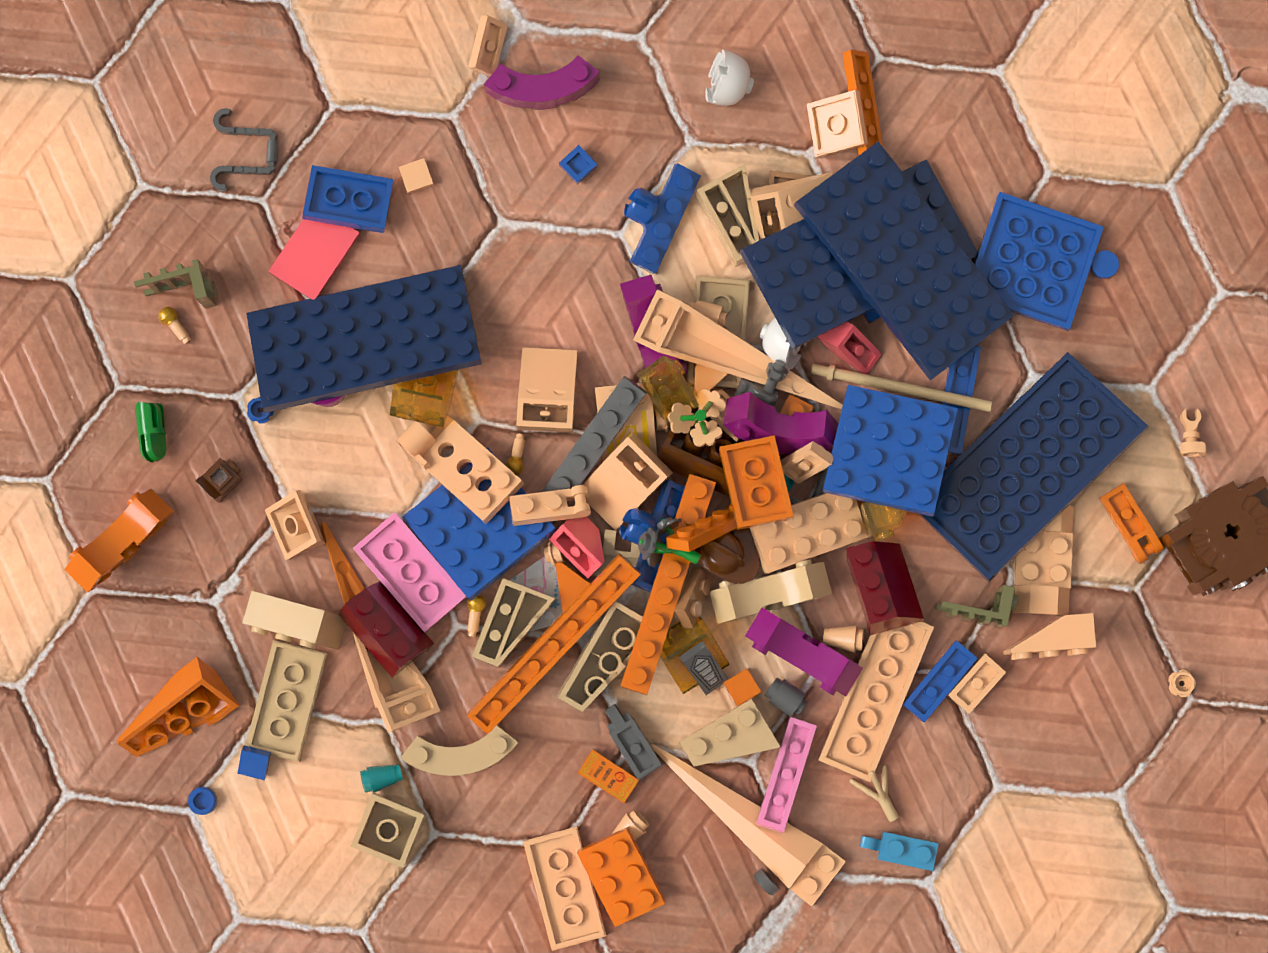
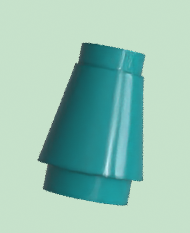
[360,764,403,793]

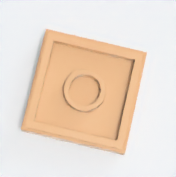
[807,90,868,158]

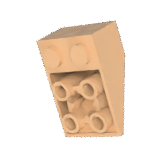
[751,172,833,240]
[517,348,577,433]
[583,434,673,531]
[1003,613,1096,660]

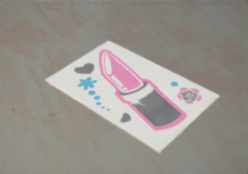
[509,556,563,632]

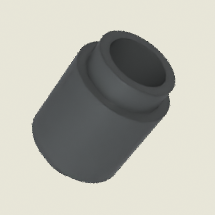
[764,677,807,717]

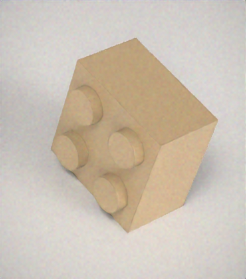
[350,793,427,868]

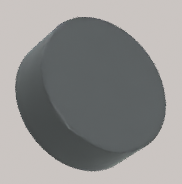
[754,868,780,895]

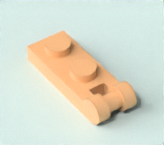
[509,485,591,526]

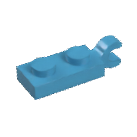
[859,831,939,871]

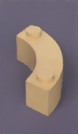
[709,559,832,624]
[400,725,520,776]

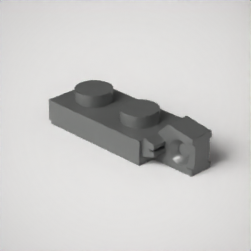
[605,704,663,780]

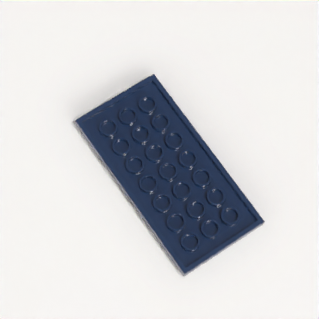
[794,141,1014,381]
[740,160,978,349]
[246,265,482,413]
[917,352,1148,582]

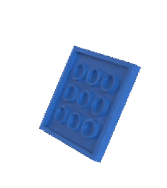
[975,192,1104,331]
[823,385,958,517]
[402,448,557,601]

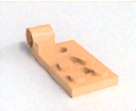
[396,416,524,524]

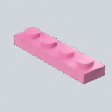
[756,717,817,833]

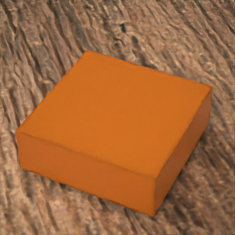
[723,669,761,707]

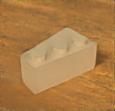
[696,164,759,268]
[472,578,556,668]

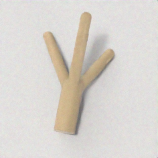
[849,765,899,822]

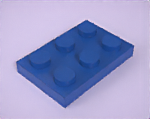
[302,165,393,233]

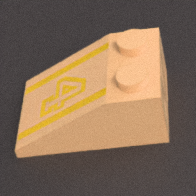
[595,382,657,463]

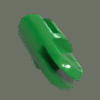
[135,402,167,462]

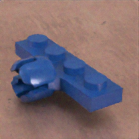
[624,163,701,274]
[619,480,685,593]

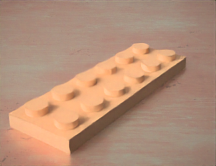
[818,622,934,782]

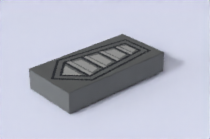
[679,641,728,695]

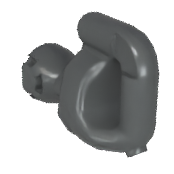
[734,360,789,407]

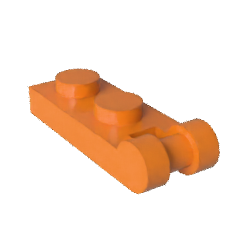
[1099,483,1164,564]

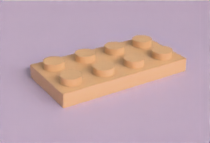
[750,493,868,573]

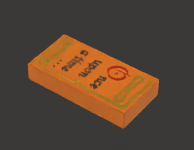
[577,749,639,803]

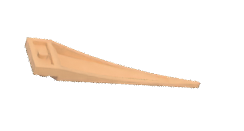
[633,289,843,409]
[650,744,846,906]

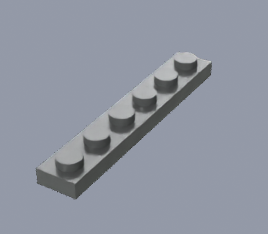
[542,376,647,525]

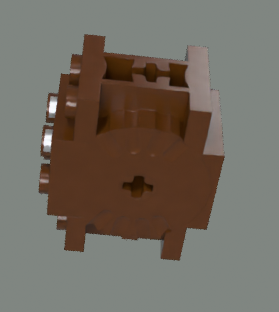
[1158,476,1268,596]

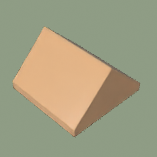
[265,489,325,560]

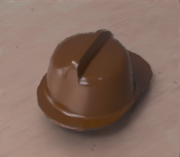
[695,532,760,584]

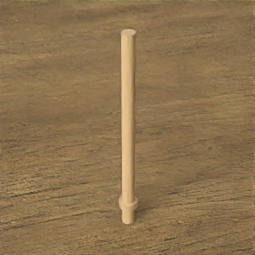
[811,363,993,412]

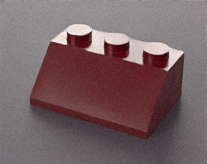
[846,541,924,635]
[338,581,434,678]

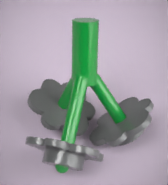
[638,517,702,567]

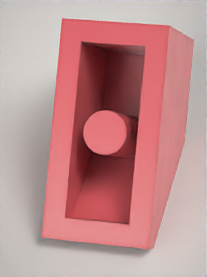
[817,322,882,374]
[549,516,605,579]

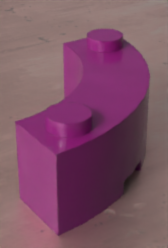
[484,55,600,110]
[620,274,688,396]
[723,392,839,455]
[745,608,863,696]

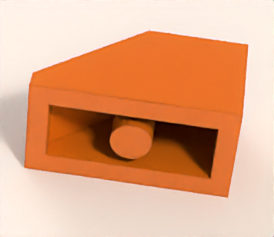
[555,562,590,612]

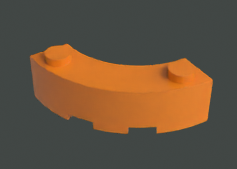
[64,489,174,593]

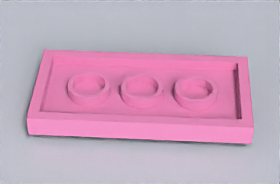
[353,512,466,633]

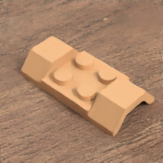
[1012,505,1073,616]

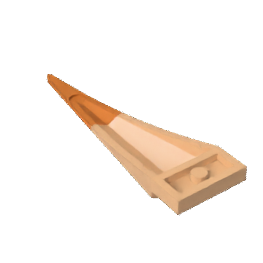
[320,522,440,733]

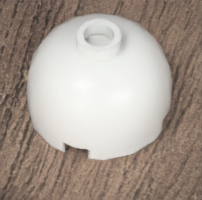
[705,49,754,106]
[760,318,807,370]

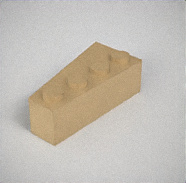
[556,601,643,712]

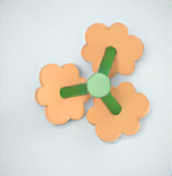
[668,388,726,447]

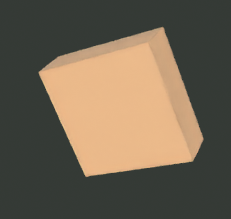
[399,158,434,194]

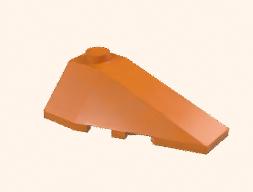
[117,657,239,757]

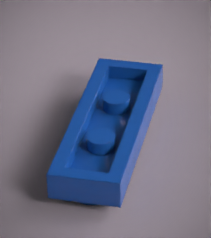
[902,640,977,723]

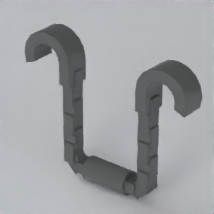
[210,108,278,192]

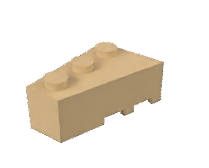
[242,591,346,650]
[679,699,780,767]

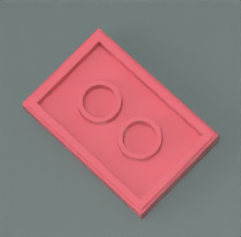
[268,219,360,300]

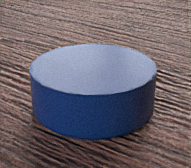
[1090,251,1119,279]
[188,787,218,815]

